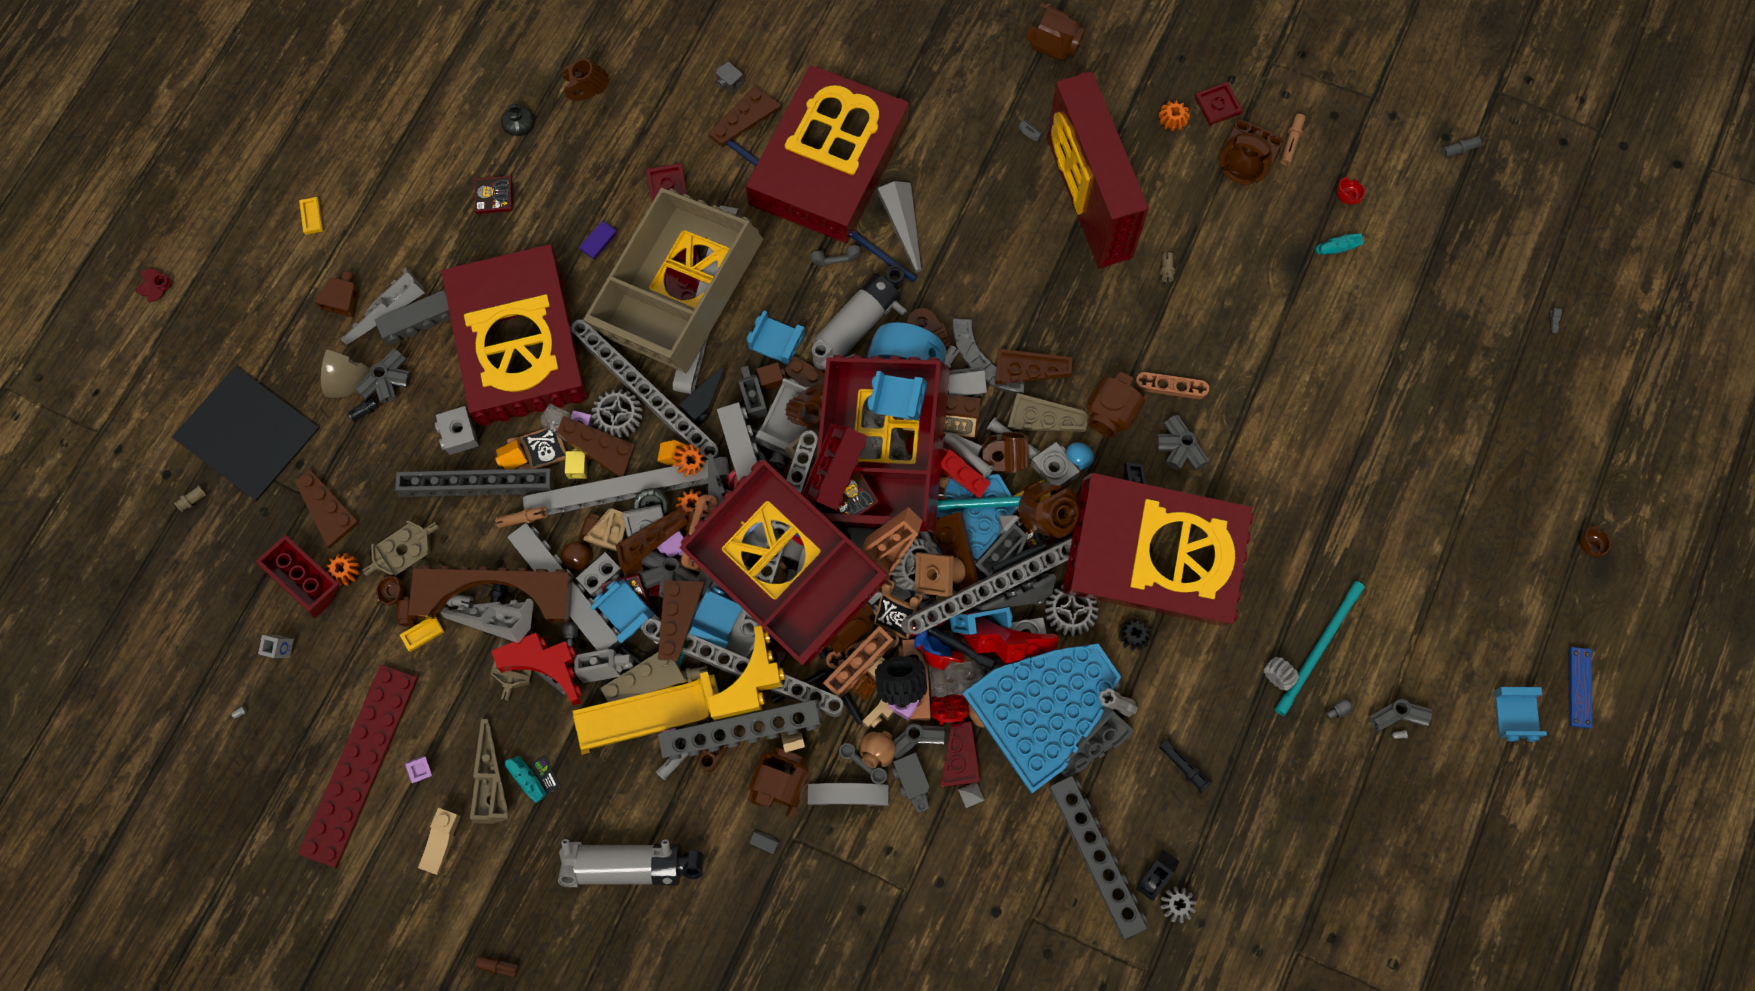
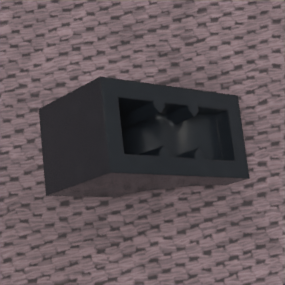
[1136,849,1180,901]

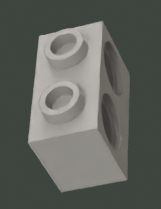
[576,552,623,598]

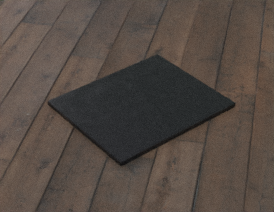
[172,366,320,501]

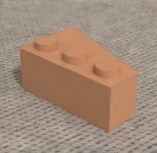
[861,507,922,577]

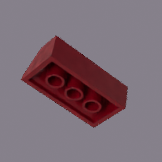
[801,423,867,510]
[255,535,340,619]

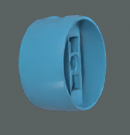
[867,322,946,363]

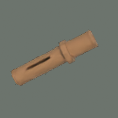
[1280,114,1306,166]
[495,506,548,528]

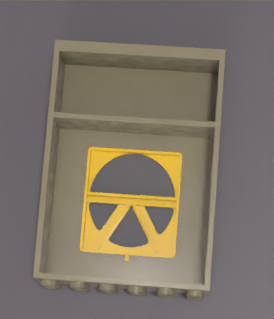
[583,188,763,374]

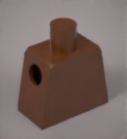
[315,271,359,318]

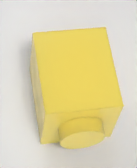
[565,449,588,479]

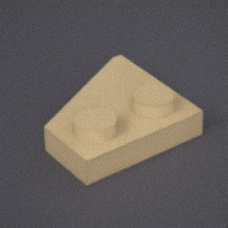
[584,509,625,551]

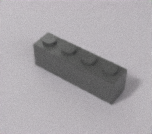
[374,290,451,345]

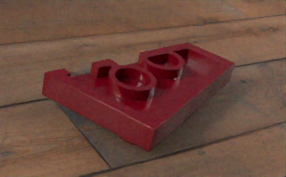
[940,721,981,788]

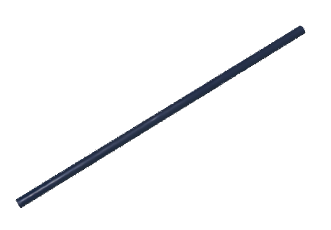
[726,140,917,283]

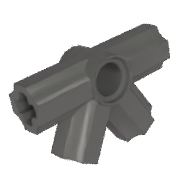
[354,349,411,403]
[1157,415,1209,471]
[640,550,697,598]

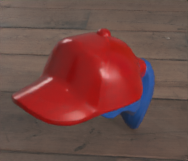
[914,630,965,670]

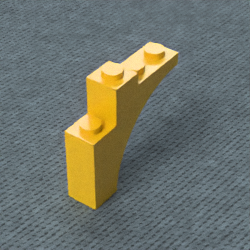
[708,626,785,721]

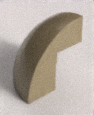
[321,349,370,398]

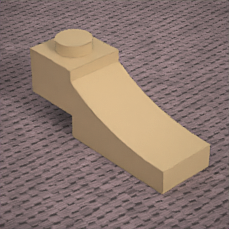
[778,714,805,752]
[418,808,461,875]

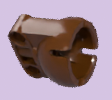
[1219,120,1284,185]

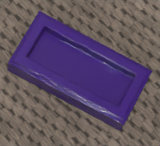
[579,221,617,260]

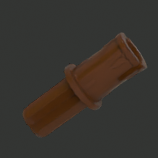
[475,955,518,977]

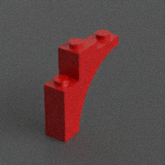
[901,435,991,498]
[959,616,1058,663]
[491,633,582,706]

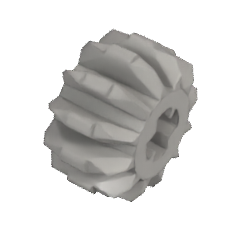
[1264,657,1299,691]
[1160,887,1196,923]

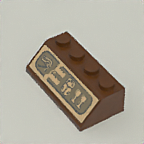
[901,395,981,441]

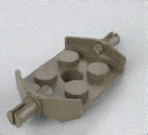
[362,521,439,576]
[491,631,533,701]

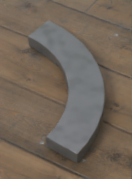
[953,318,1024,394]

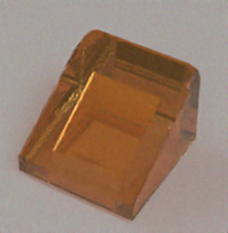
[853,674,876,701]

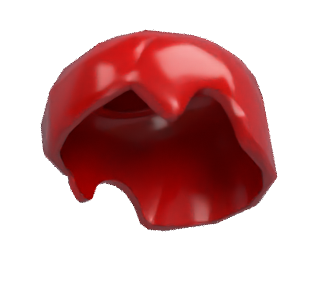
[1336,177,1365,205]

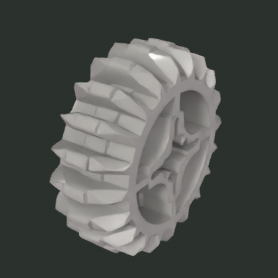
[591,389,643,439]
[891,537,934,590]
[1045,585,1098,637]

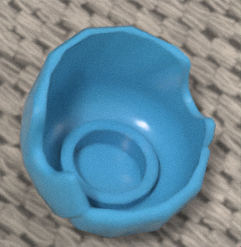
[1066,442,1094,471]

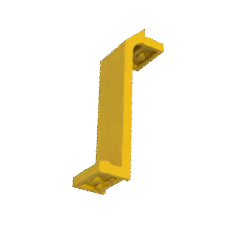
[573,672,719,755]

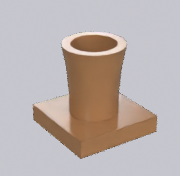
[915,552,965,597]

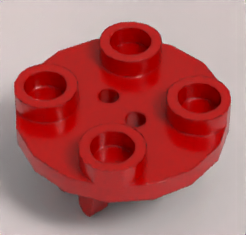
[930,694,969,726]

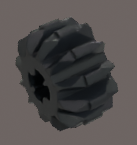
[1118,618,1152,652]

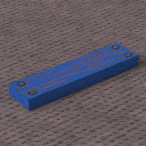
[1569,647,1592,729]

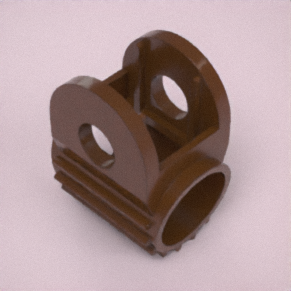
[562,58,610,101]
[907,308,950,348]
[785,384,824,428]
[981,432,1029,473]

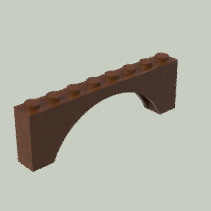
[408,566,573,623]

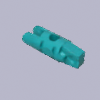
[1314,233,1363,255]
[505,756,547,803]

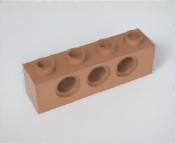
[823,626,895,698]
[899,639,930,722]

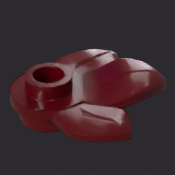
[135,269,172,302]

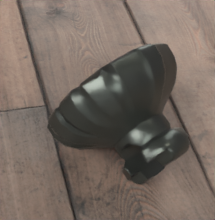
[501,104,535,136]
[633,488,669,516]

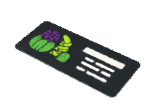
[531,756,560,794]

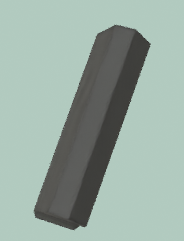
[1018,119,1043,142]
[749,831,779,854]

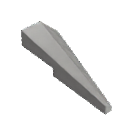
[878,181,921,273]
[341,267,425,345]
[441,599,534,643]

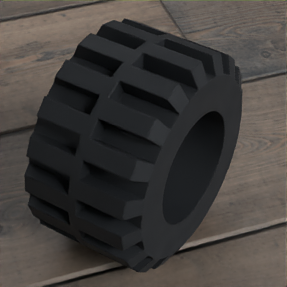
[875,656,927,706]

